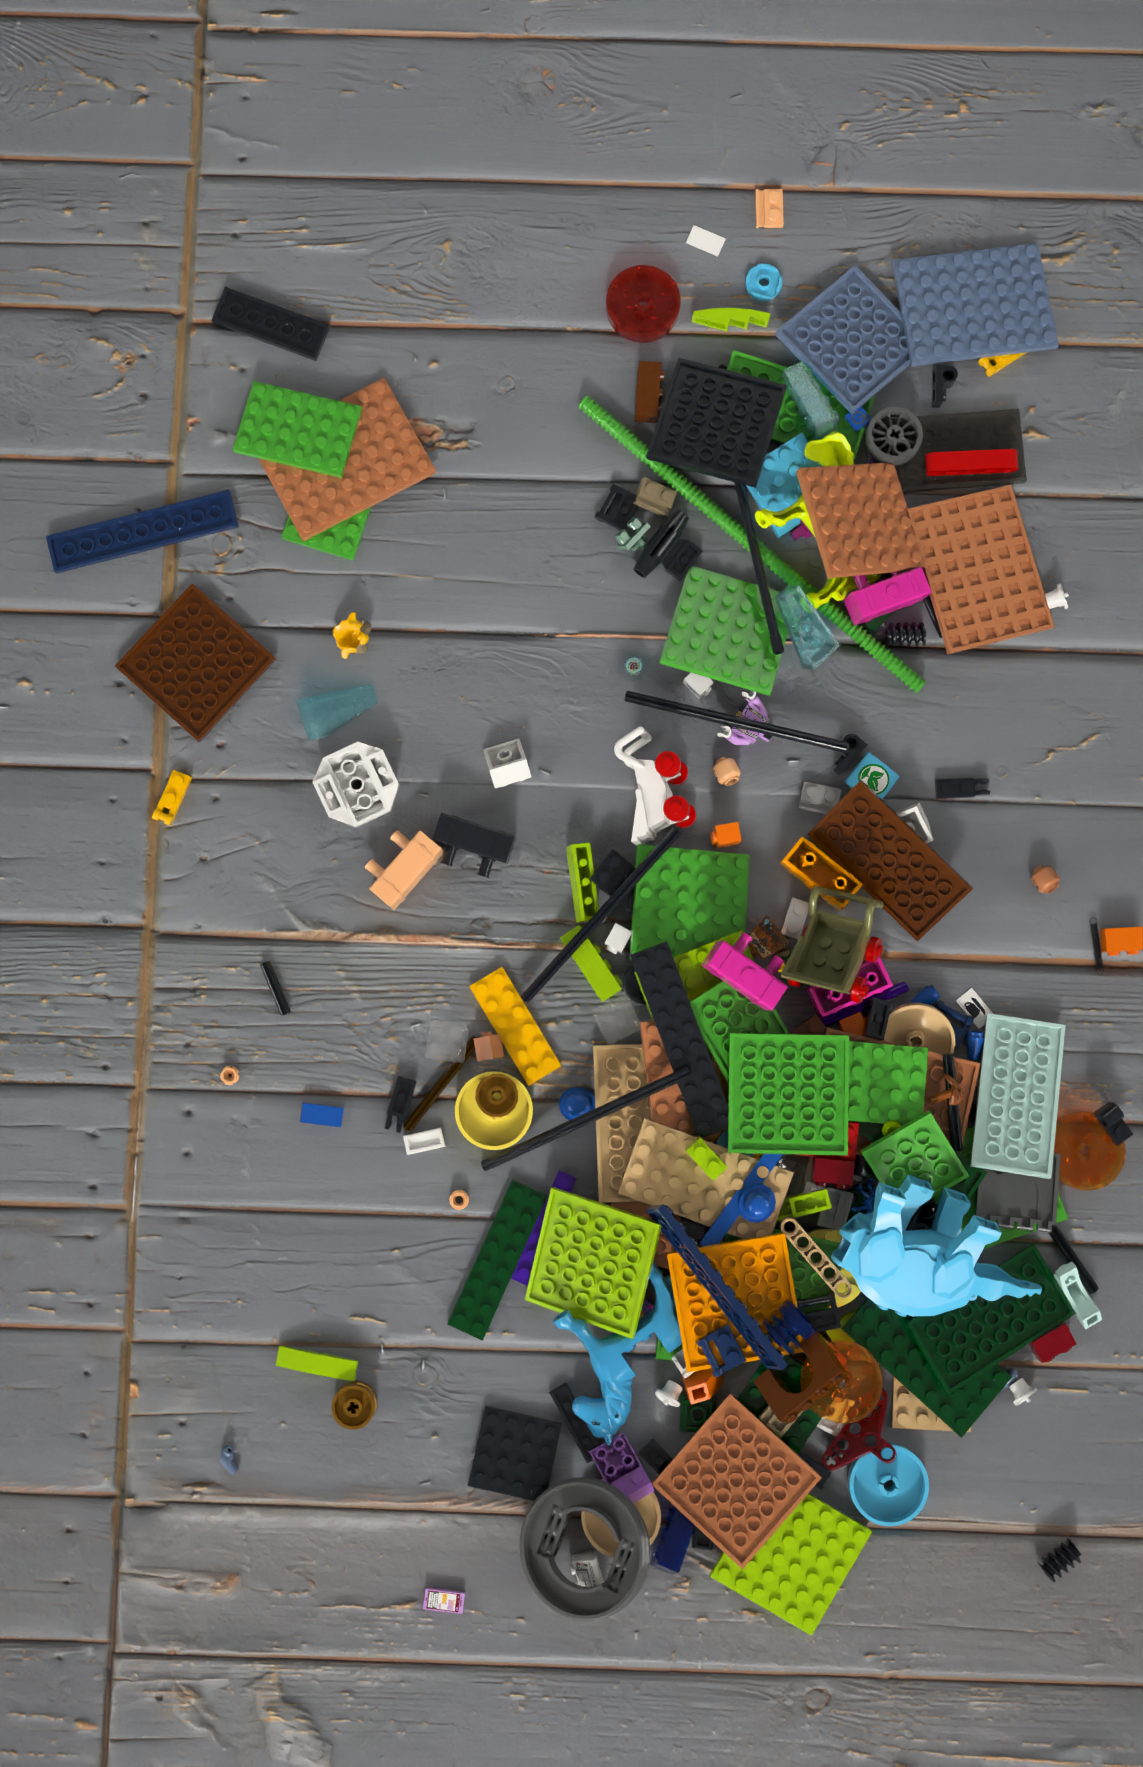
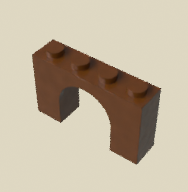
[754,1331,848,1423]

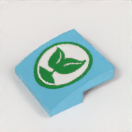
[844,752,900,799]

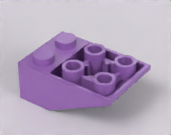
[589,1432,654,1503]

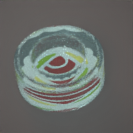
[624,655,643,675]

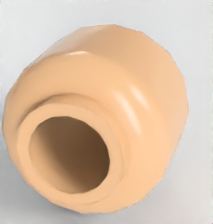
[713,757,741,786]

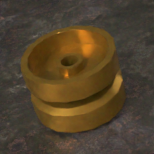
[475,1074,518,1118]
[332,1381,377,1430]

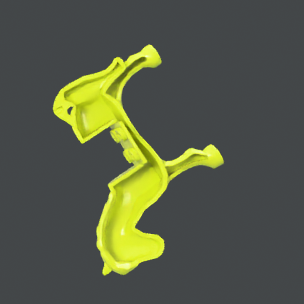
[755,431,882,612]

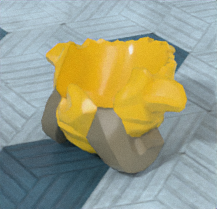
[333,612,372,659]

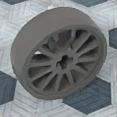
[865,407,923,466]

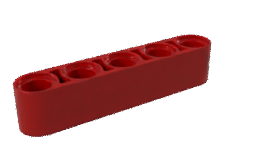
[925,449,1018,476]

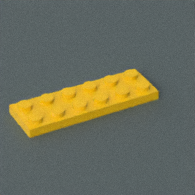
[469,967,561,1086]

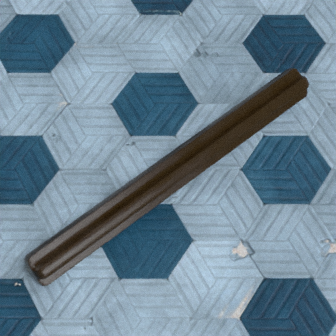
[403,1036,476,1132]

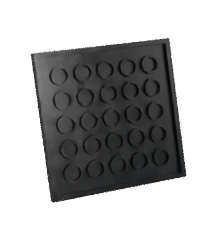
[646,358,787,488]

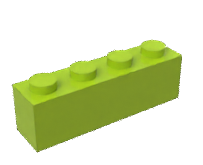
[566,843,599,923]
[560,925,622,1003]

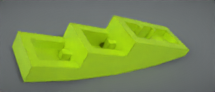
[692,308,771,332]
[777,1188,832,1221]
[275,1345,358,1381]

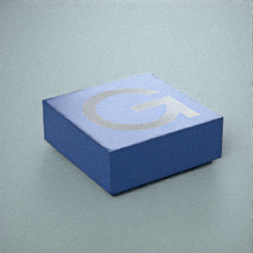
[844,406,871,433]

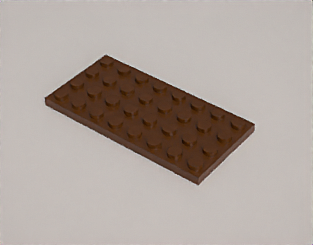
[807,780,973,942]

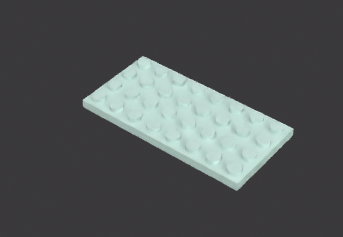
[970,1013,1066,1179]

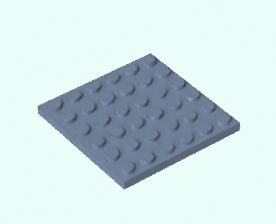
[775,265,911,414]

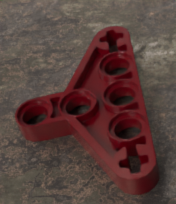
[822,1387,897,1471]

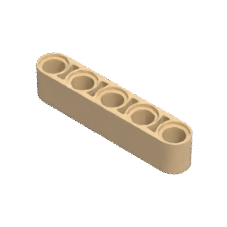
[780,1217,852,1298]

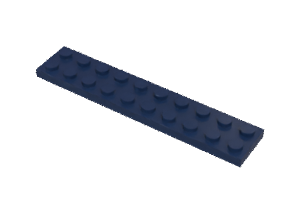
[46,490,239,574]
[645,1204,787,1370]

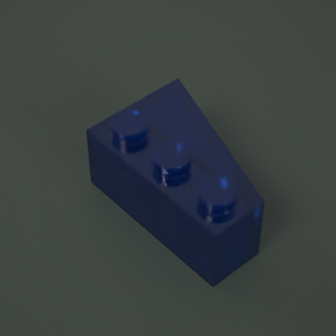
[650,1506,695,1575]

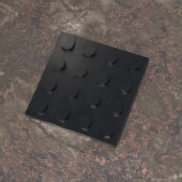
[468,1406,562,1501]

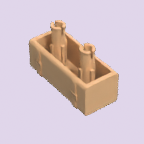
[365,830,444,910]

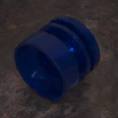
[763,1299,817,1354]

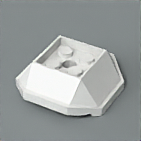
[313,742,399,828]

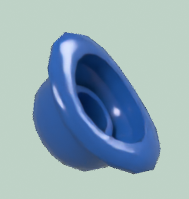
[559,1087,595,1120]
[738,1184,776,1223]

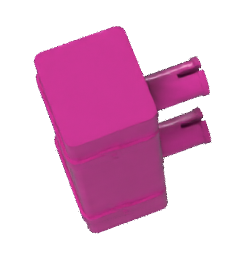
[844,567,931,625]
[701,932,788,1011]
[805,957,893,1018]

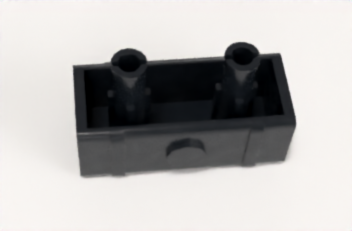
[432,812,516,878]

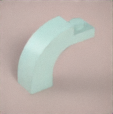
[1054,1262,1102,1330]

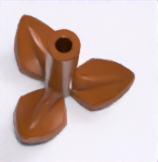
[929,1074,963,1105]

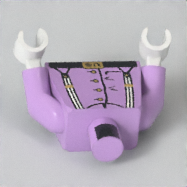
[717,690,772,745]

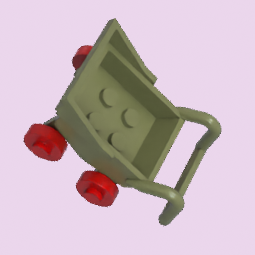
[780,886,884,1003]

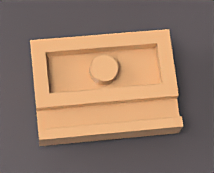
[755,189,784,228]

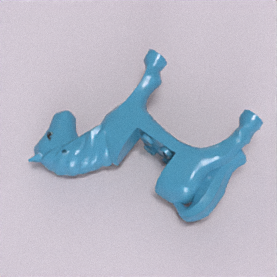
[552,1260,682,1446]

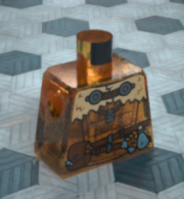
[749,915,790,960]

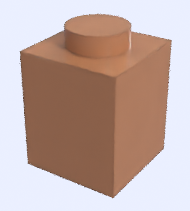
[474,1031,504,1062]

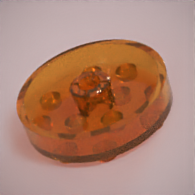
[1054,1111,1126,1191]
[801,1341,883,1423]

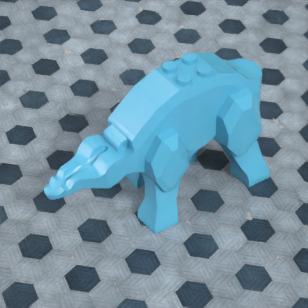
[831,1174,1042,1317]

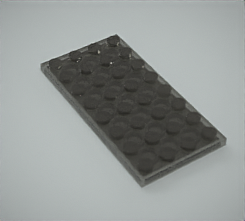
[872,408,1027,493]

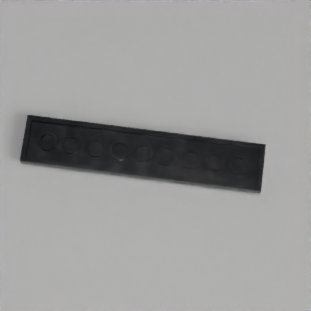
[630,941,728,1138]

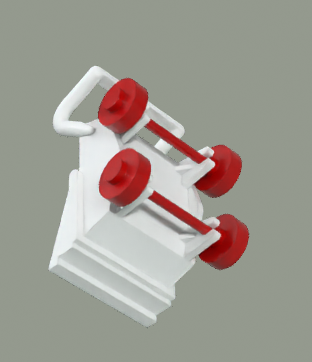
[614,726,697,845]

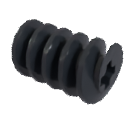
[885,622,926,646]
[1037,1538,1082,1582]

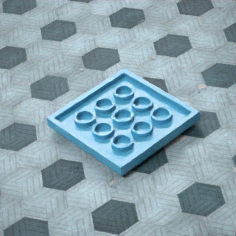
[746,433,823,538]

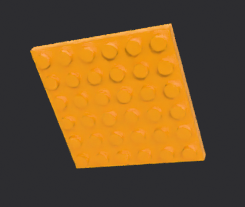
[667,1232,804,1372]

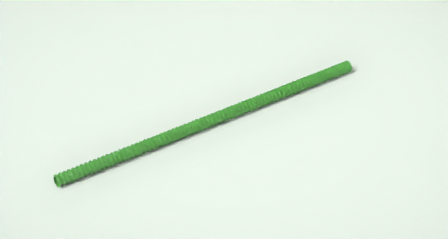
[579,395,926,693]

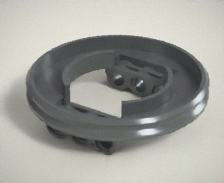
[520,1477,650,1621]

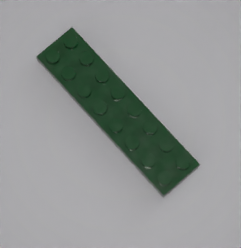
[447,1180,547,1341]

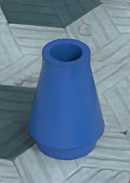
[910,985,940,1005]
[965,1030,984,1060]

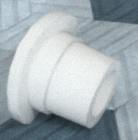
[1045,583,1069,609]
[1009,1378,1037,1406]
[655,1380,683,1407]

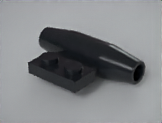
[633,510,703,582]

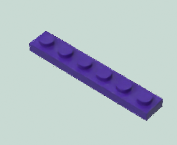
[511,1170,577,1286]

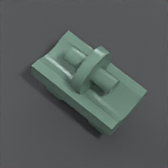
[615,517,651,551]

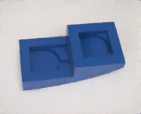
[300,1103,344,1127]

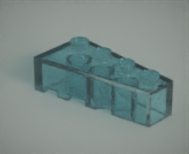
[783,361,839,440]
[775,585,840,670]

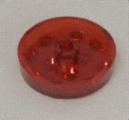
[606,265,681,343]

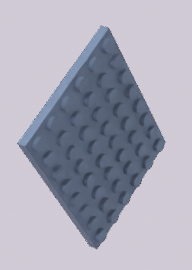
[892,243,1059,366]

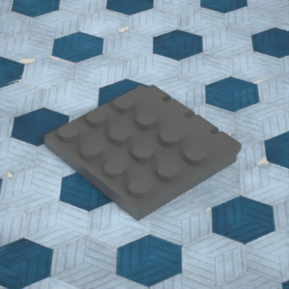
[975,1153,1061,1232]

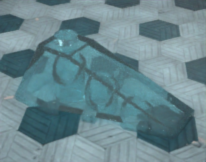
[296,684,378,741]

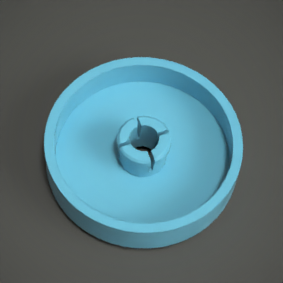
[847,1442,929,1526]

